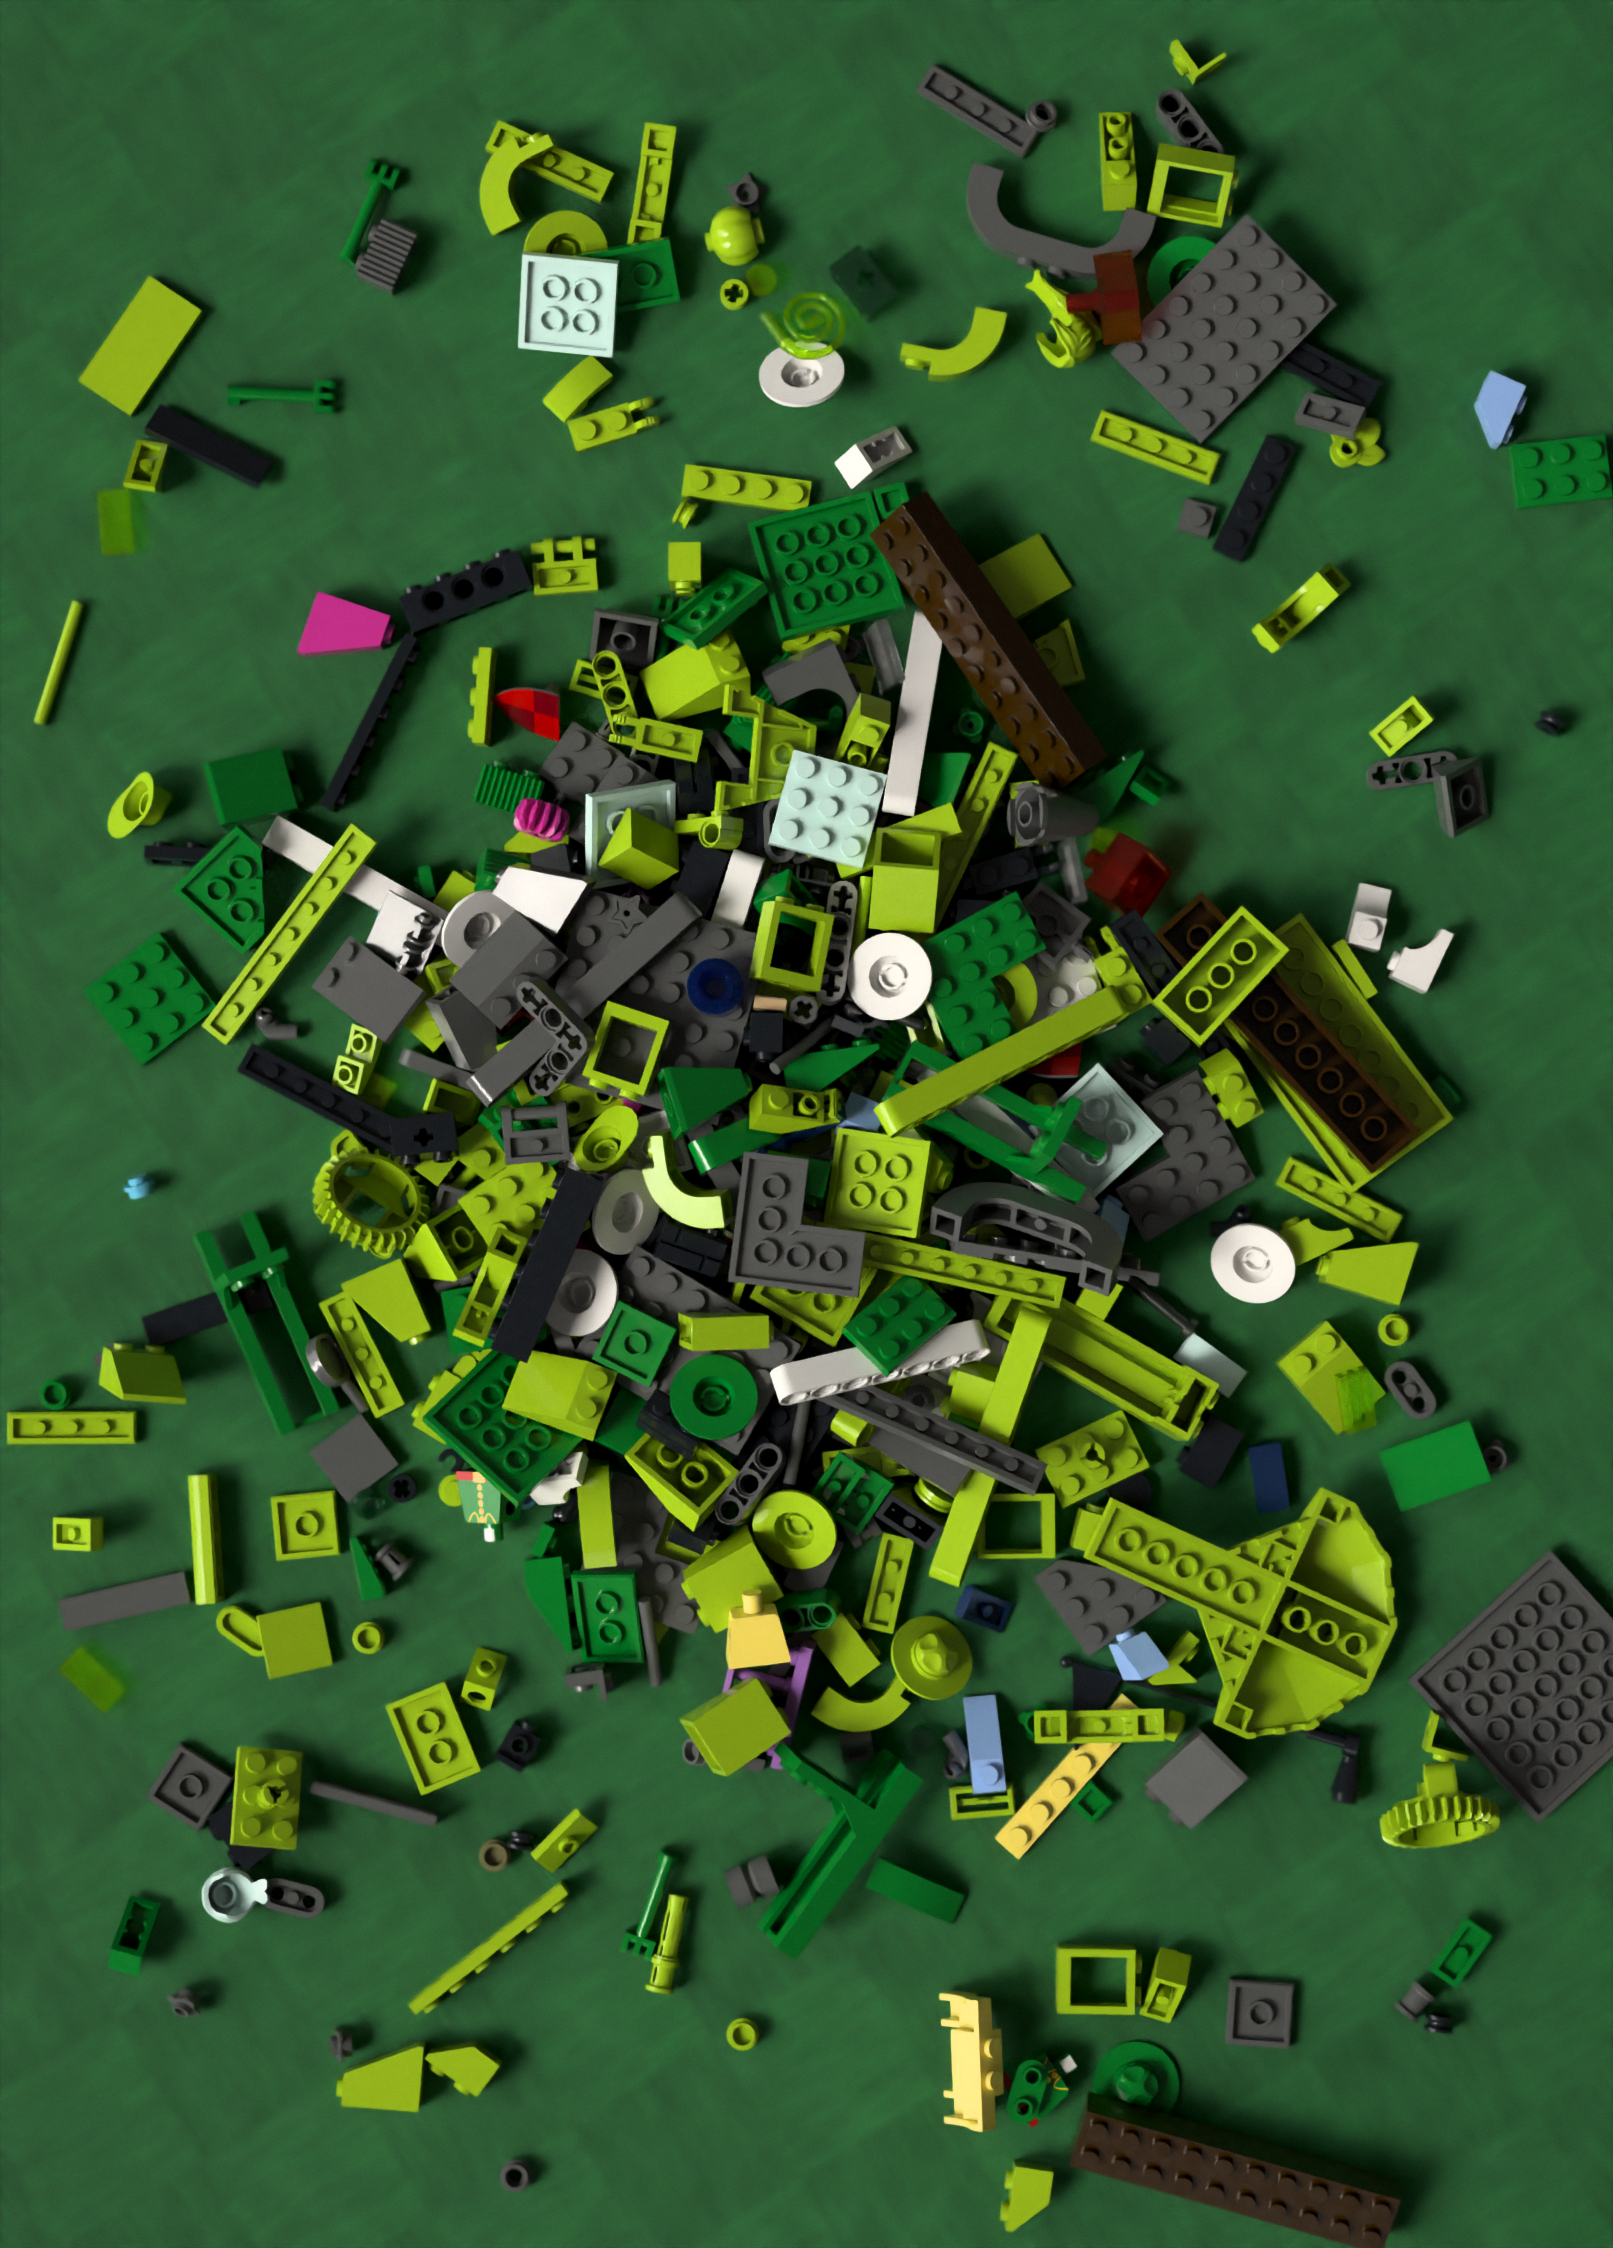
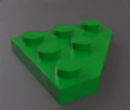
[172,823,266,955]

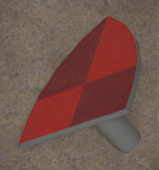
[491,683,561,742]
[1023,1041,1083,1093]

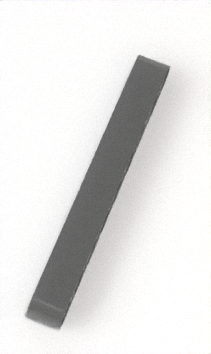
[466,890,704,1108]

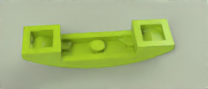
[627,122,677,244]
[1034,1708,1165,1744]

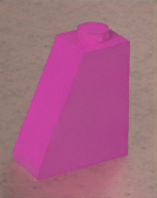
[297,591,396,658]

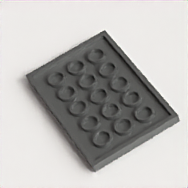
[1110,214,1337,444]
[573,1244,803,1456]

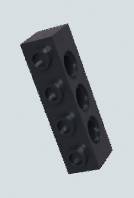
[399,548,533,637]

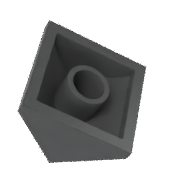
[589,607,660,671]
[1431,757,1489,838]

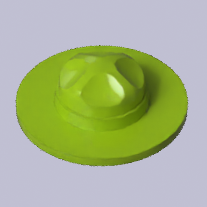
[523,210,608,256]
[991,962,1037,1031]
[752,1489,837,1569]
[891,1616,972,1700]

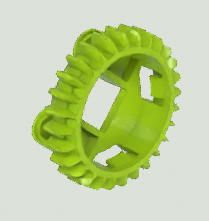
[312,1147,430,1259]
[1379,1761,1500,1849]

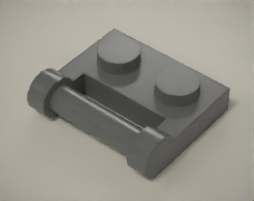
[501,1101,571,1165]

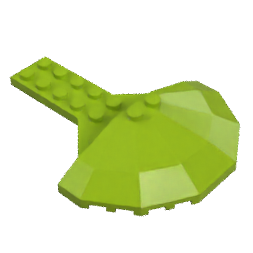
[1083,1487,1398,1739]

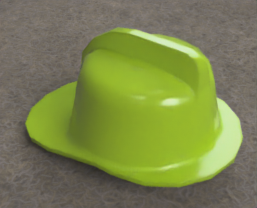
[107,772,172,839]
[573,1105,639,1174]

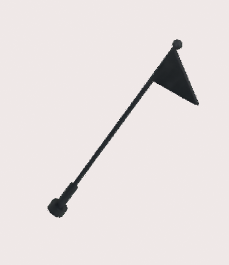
[1060,1656,1361,1758]

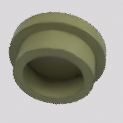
[479,1839,511,1872]

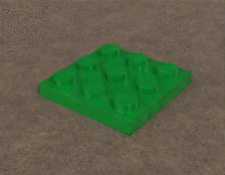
[83,932,217,1067]

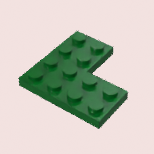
[919,891,1046,1062]

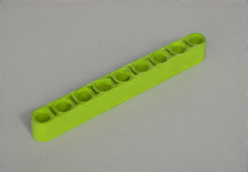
[873,985,1130,1138]
[929,1306,1054,1588]

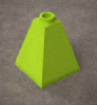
[403,1203,489,1282]

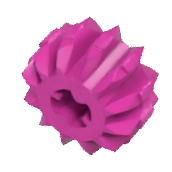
[513,798,570,842]

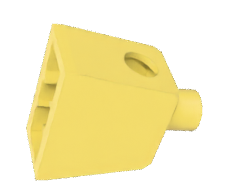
[726,1589,791,1669]

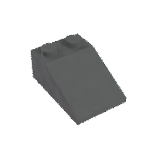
[311,935,427,1045]

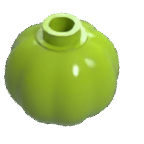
[704,205,765,266]

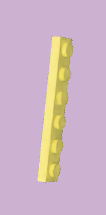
[994,1692,1140,1860]

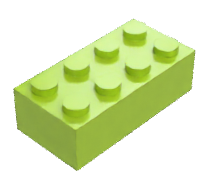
[1152,906,1290,1048]

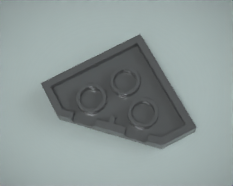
[1033,1559,1167,1657]

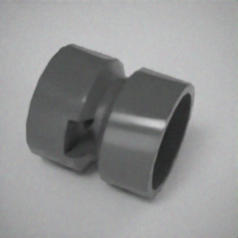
[724,1854,781,1910]

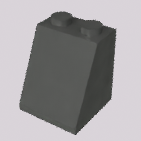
[1143,1726,1248,1830]

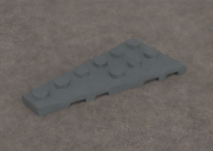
[946,1232,1160,1286]

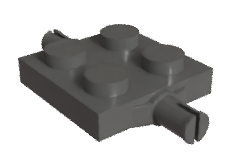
[537,717,627,808]
[999,882,1095,971]

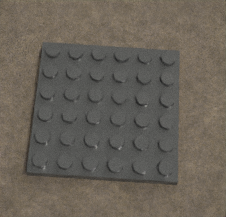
[545,889,760,1126]
[1407,1550,1613,1824]

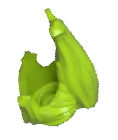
[1025,269,1105,368]

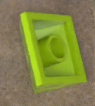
[598,807,679,890]

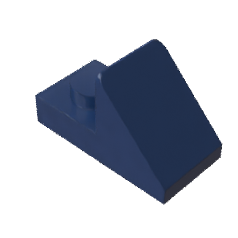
[954,1585,1014,1633]

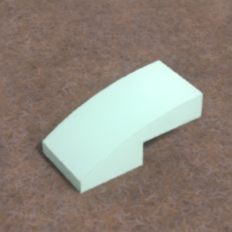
[1173,1332,1247,1398]

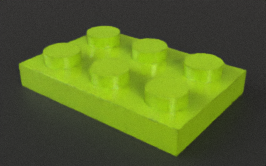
[385,1680,482,1796]

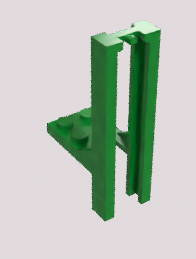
[882,1040,1108,1205]
[192,1210,340,1437]
[756,1740,924,1961]

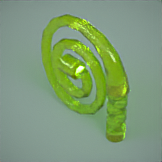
[759,291,846,360]

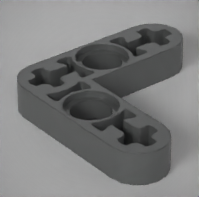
[517,976,595,1096]

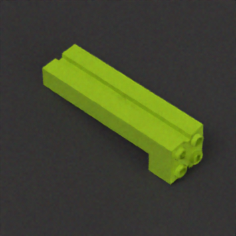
[981,1295,1220,1441]

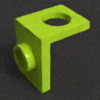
[1169,39,1227,85]
[460,1647,507,1711]
[1421,1710,1469,1762]

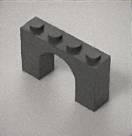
[760,638,887,760]

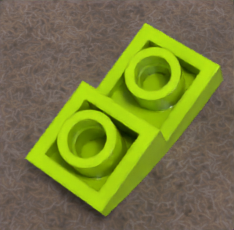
[543,355,613,423]
[332,1023,383,1095]

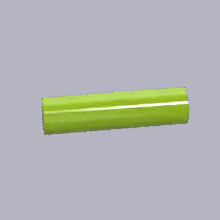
[188,1473,225,1605]

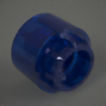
[687,958,745,1018]

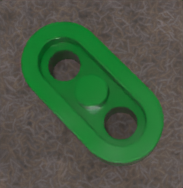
[1006,2057,1048,2124]

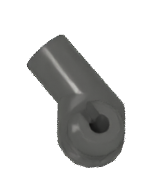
[255,1007,298,1040]
[942,1730,969,1780]

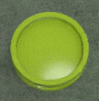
[914,1477,954,1513]

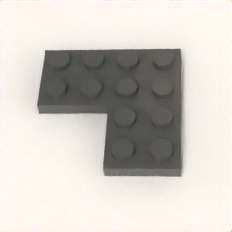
[1113,1068,1256,1242]
[728,1151,867,1298]
[581,1471,700,1635]

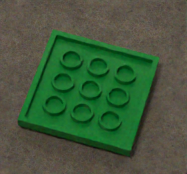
[747,490,905,642]
[422,1350,606,1507]

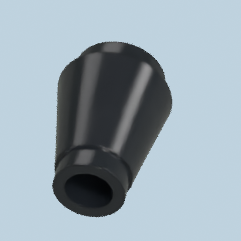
[1329,1756,1361,1805]

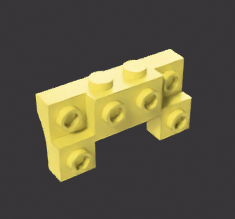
[939,1990,1004,2132]

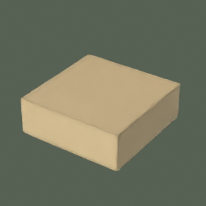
[753,995,788,1015]

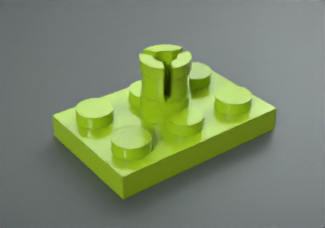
[1035,1409,1150,1509]
[230,1746,303,1850]

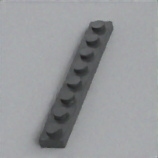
[817,1385,1048,1496]

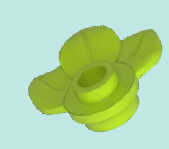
[1330,418,1386,468]

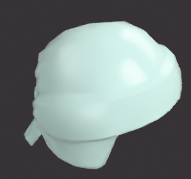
[202,1867,270,1923]

